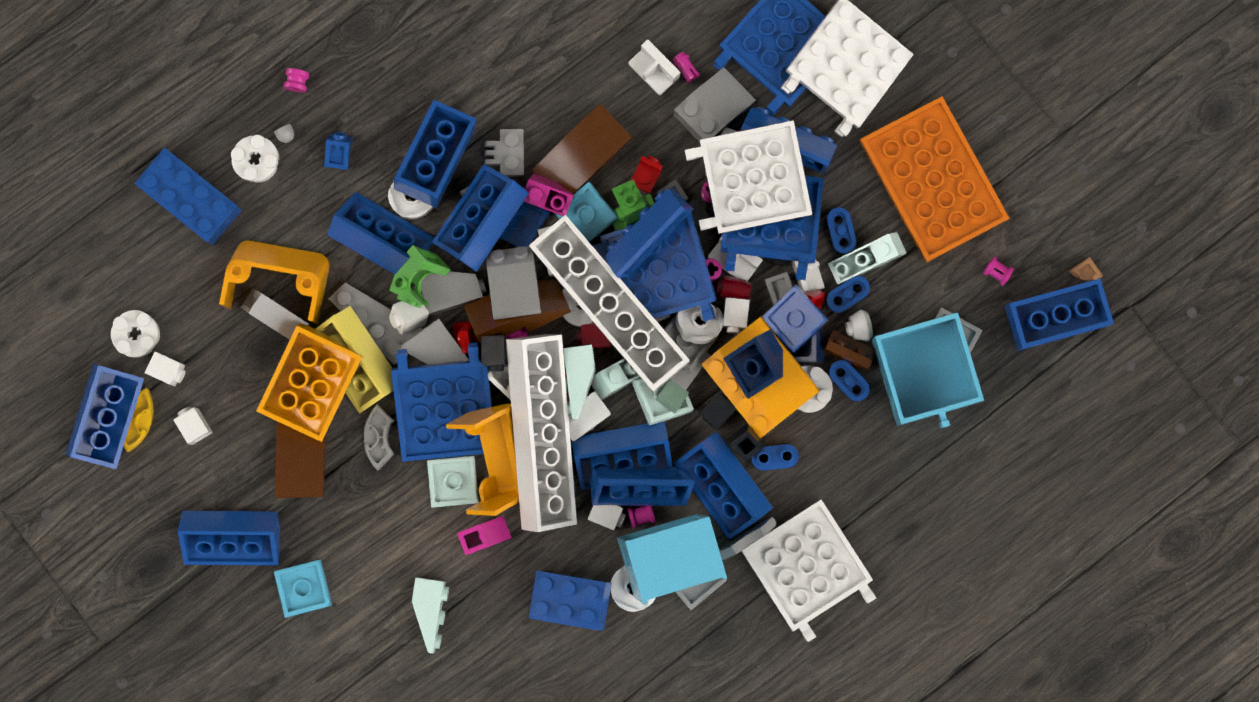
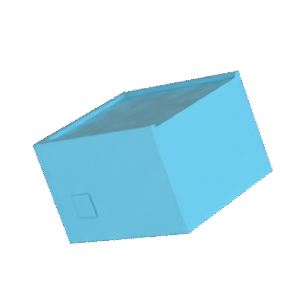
[872,313,984,428]
[617,514,727,604]

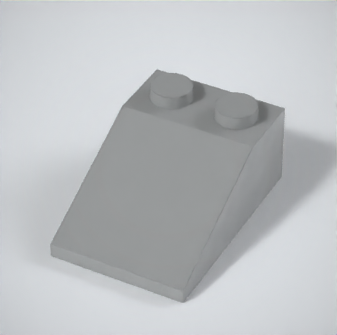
[674,67,756,142]
[486,246,541,320]

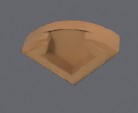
[1069,257,1103,281]

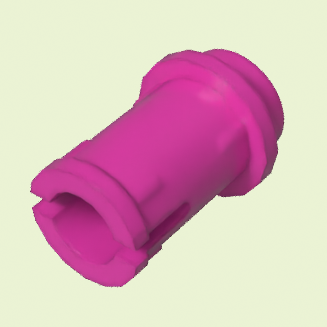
[673,52,700,83]

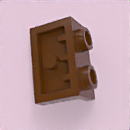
[823,330,875,371]

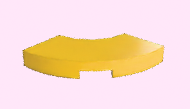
[124,388,154,452]

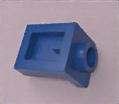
[324,132,353,170]

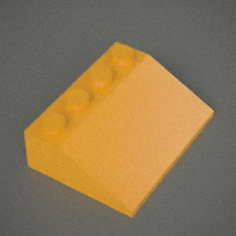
[701,317,820,438]
[256,322,363,442]

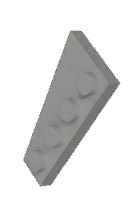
[329,283,422,365]

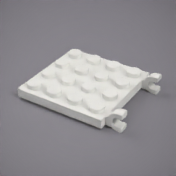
[781,0,914,137]
[685,121,812,234]
[741,500,876,642]

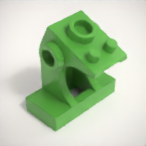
[612,180,655,231]
[389,245,451,308]

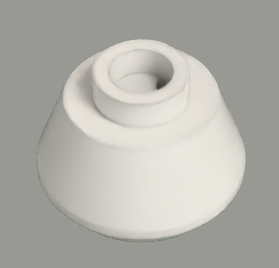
[845,310,873,341]

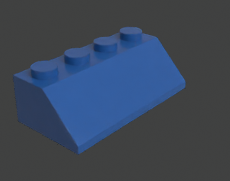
[741,107,837,174]
[432,164,529,272]
[604,189,693,278]
[327,192,435,274]
[65,364,144,469]
[571,421,673,490]
[673,432,773,540]
[590,467,694,506]
[178,511,280,565]

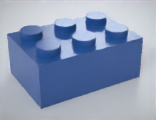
[529,571,612,630]

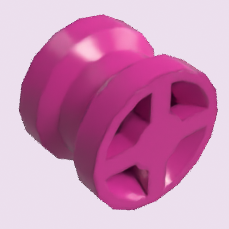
[283,68,309,93]

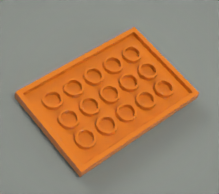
[860,96,1010,263]

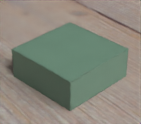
[656,379,689,413]

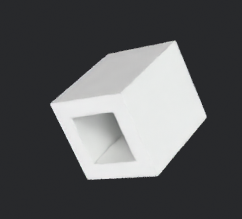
[723,298,749,334]
[389,301,429,335]
[145,352,186,386]
[174,406,213,445]
[588,505,625,530]

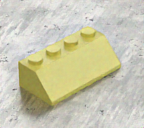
[316,306,394,414]

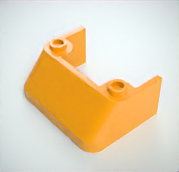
[219,241,330,325]
[446,404,519,516]

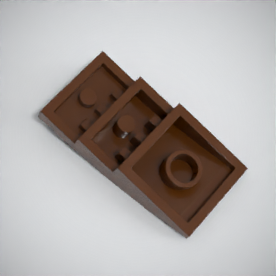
[532,103,632,194]
[464,279,571,342]
[275,421,327,498]

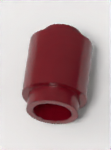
[716,275,752,300]

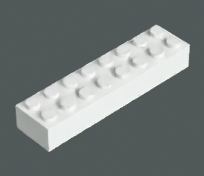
[529,215,690,393]
[506,334,577,532]

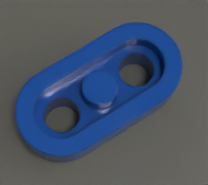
[826,207,856,255]
[826,276,870,313]
[829,360,869,402]
[751,444,799,471]

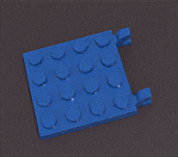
[713,0,826,117]
[720,176,824,280]
[600,211,717,321]
[391,342,492,462]

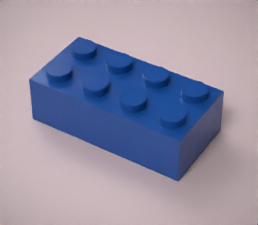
[394,100,477,208]
[134,147,242,246]
[1004,278,1114,352]

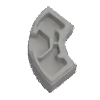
[364,404,395,471]
[719,517,777,560]

